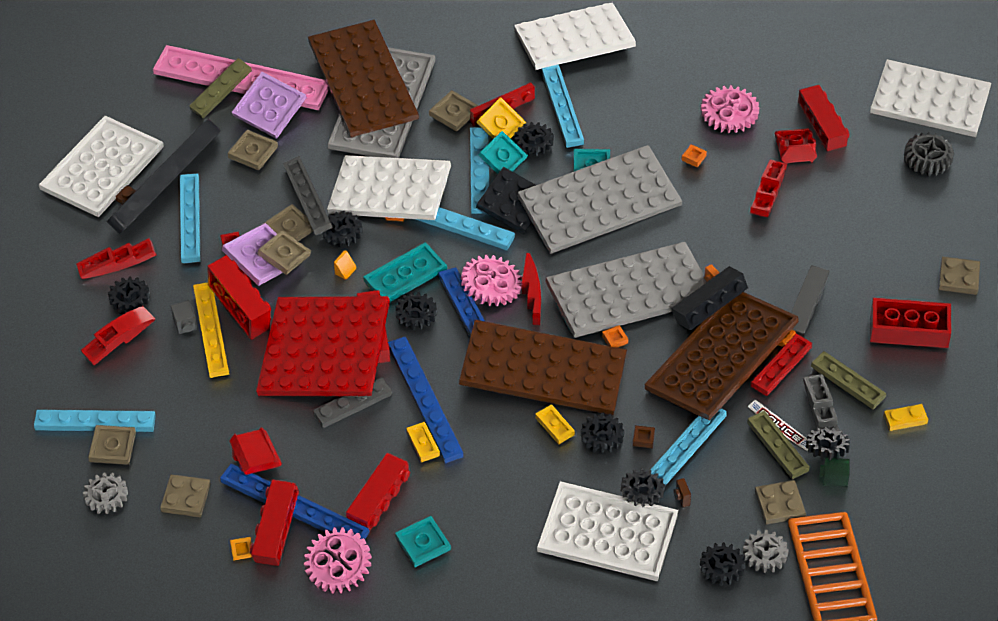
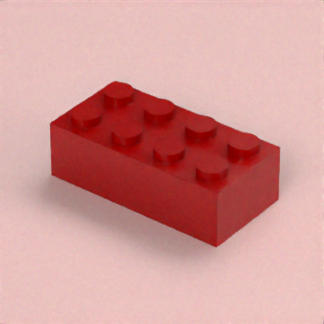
[208,255,271,340]
[870,298,951,348]

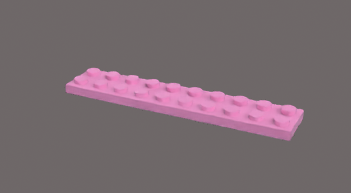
[153,45,329,110]

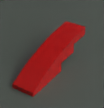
[750,160,787,217]
[76,238,156,279]
[522,253,541,325]

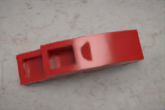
[81,306,155,366]

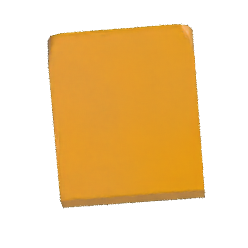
[334,251,356,280]
[230,537,252,561]

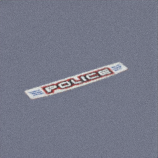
[748,400,808,451]

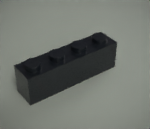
[671,266,748,331]

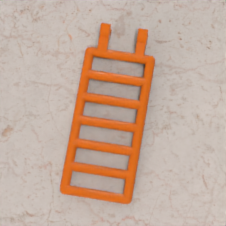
[788,512,877,621]

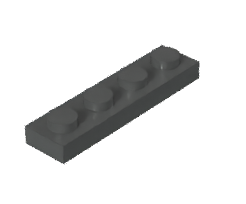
[313,377,392,428]

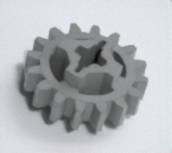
[83,473,128,514]
[743,530,789,573]

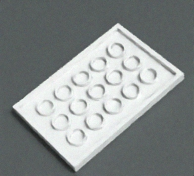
[514,2,636,70]
[870,59,991,137]
[39,116,164,217]
[327,155,451,220]
[537,481,678,581]

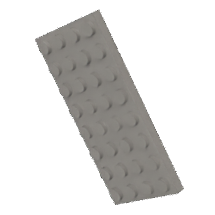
[328,48,435,158]
[517,145,682,254]
[546,242,707,338]

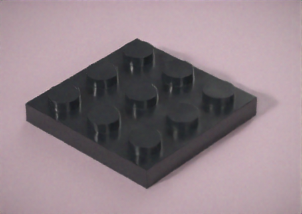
[476,167,536,234]

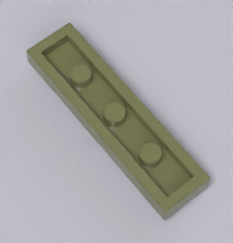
[189,58,252,119]
[811,351,886,409]
[747,410,809,480]

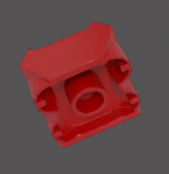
[774,128,817,164]
[229,427,282,475]

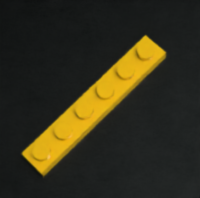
[193,282,229,378]

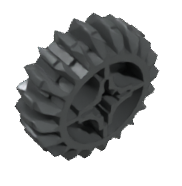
[904,132,954,176]

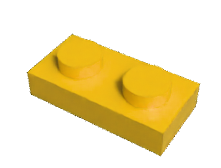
[535,404,575,445]
[883,404,928,431]
[406,422,440,463]

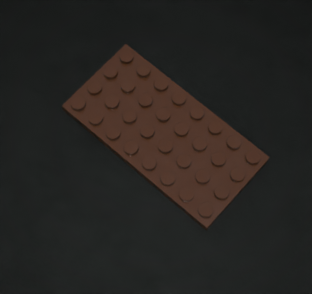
[308,20,419,137]
[644,292,799,421]
[459,320,627,415]

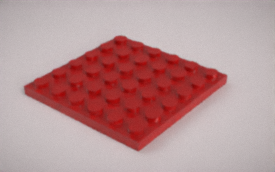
[256,296,390,396]

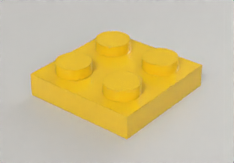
[476,97,526,139]

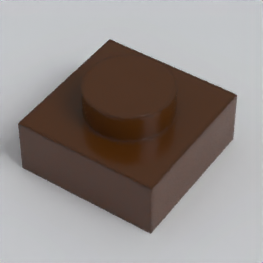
[115,185,136,205]
[633,425,655,448]
[674,478,691,508]

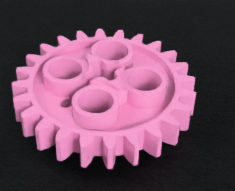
[701,85,759,133]
[461,255,522,306]
[304,527,372,594]

